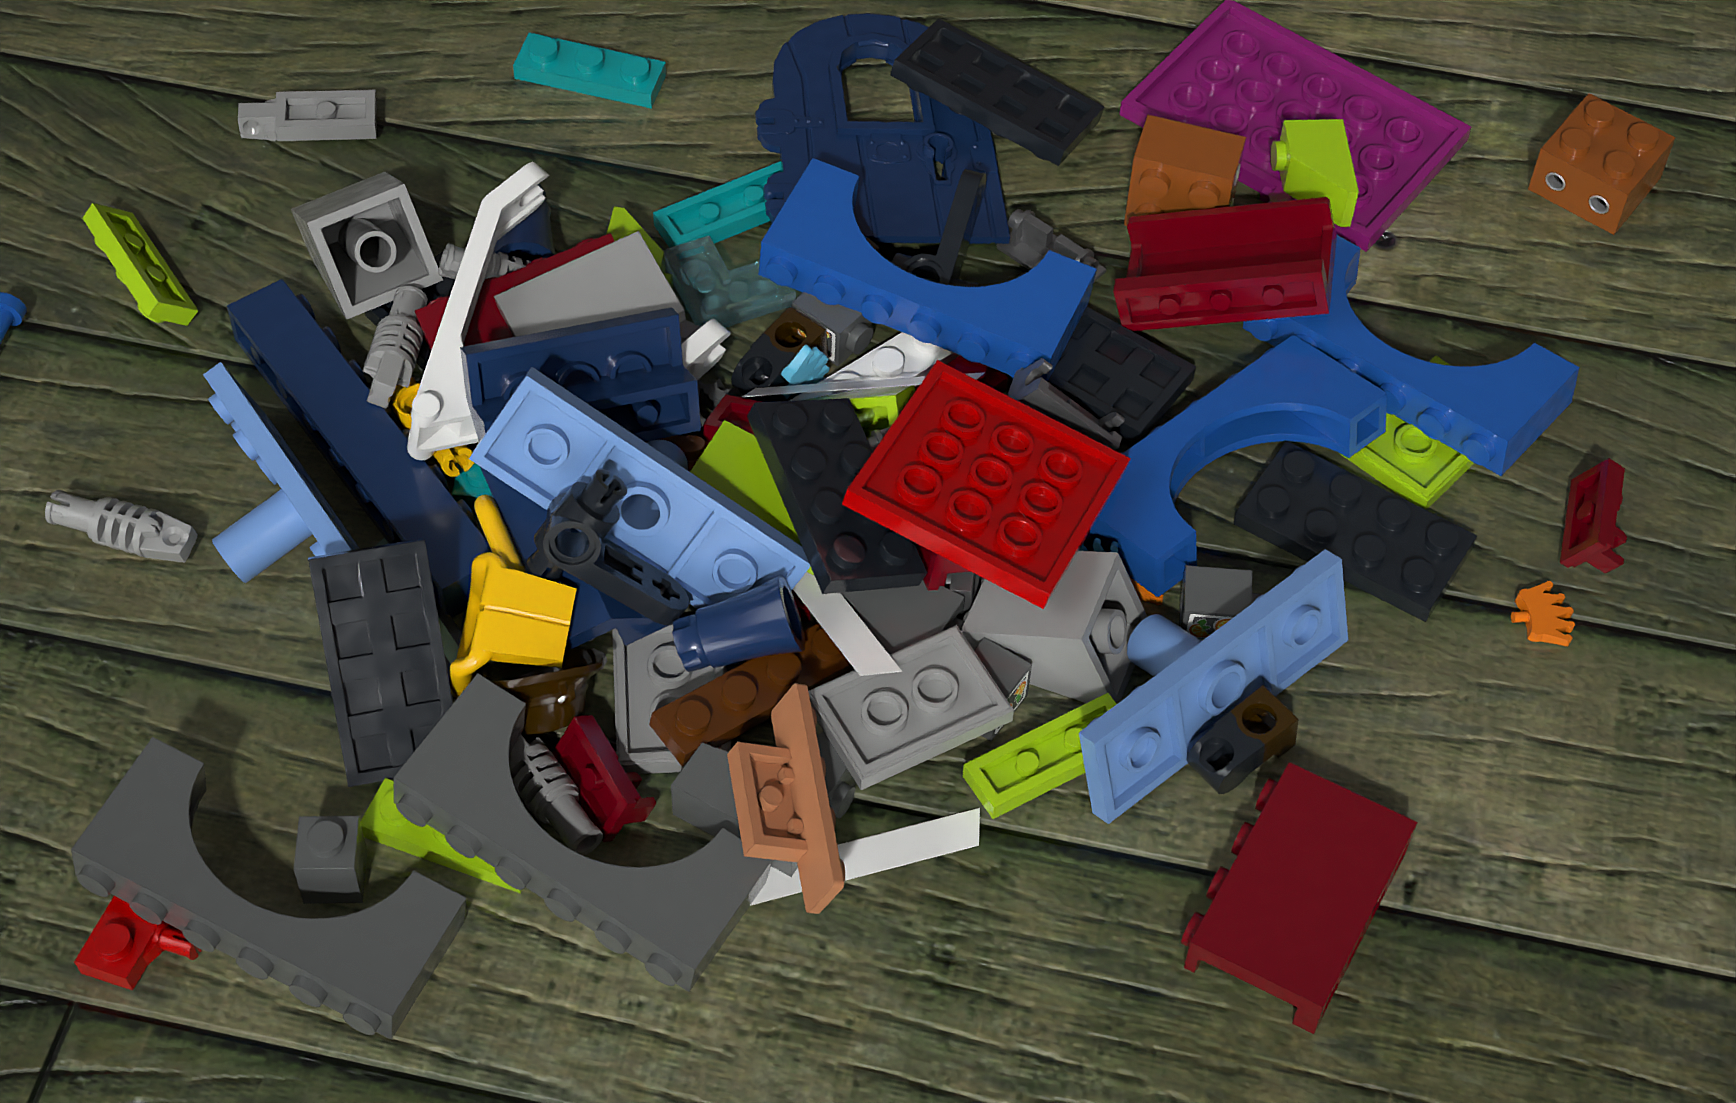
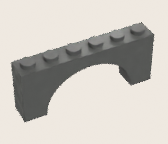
[671,580,965,877]
[394,673,772,992]
[71,737,466,1040]

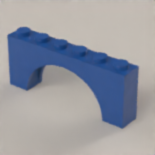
[758,158,1097,382]
[1243,235,1580,476]
[1084,334,1387,597]

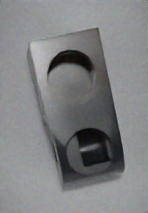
[731,306,829,402]
[1186,685,1299,794]

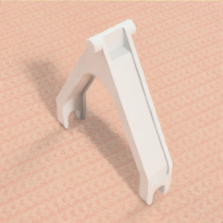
[407,162,731,460]

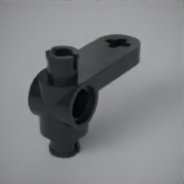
[889,169,986,287]
[527,469,690,625]

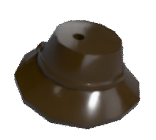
[485,648,607,735]

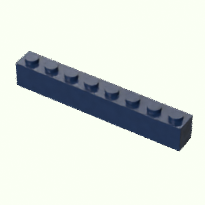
[227,279,492,618]

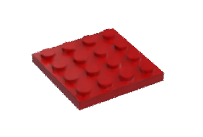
[842,360,1131,609]

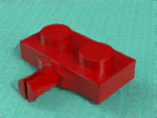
[74,896,202,991]

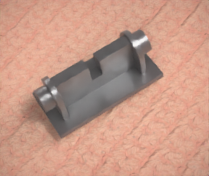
[997,209,1106,282]

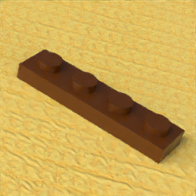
[649,623,855,767]

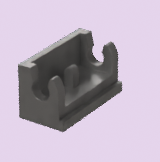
[1007,359,1125,450]

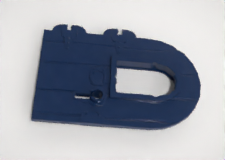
[755,13,1010,244]

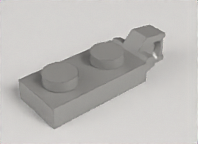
[238,90,377,141]

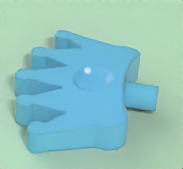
[781,345,830,400]

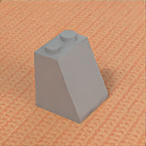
[291,172,443,319]
[961,551,1148,704]

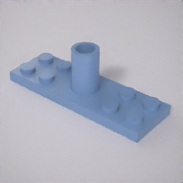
[203,362,360,584]
[469,367,810,609]
[1079,549,1348,824]

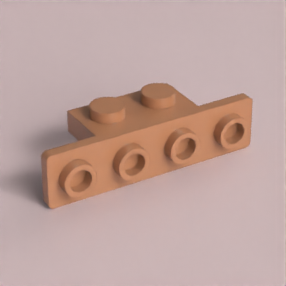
[727,683,845,914]

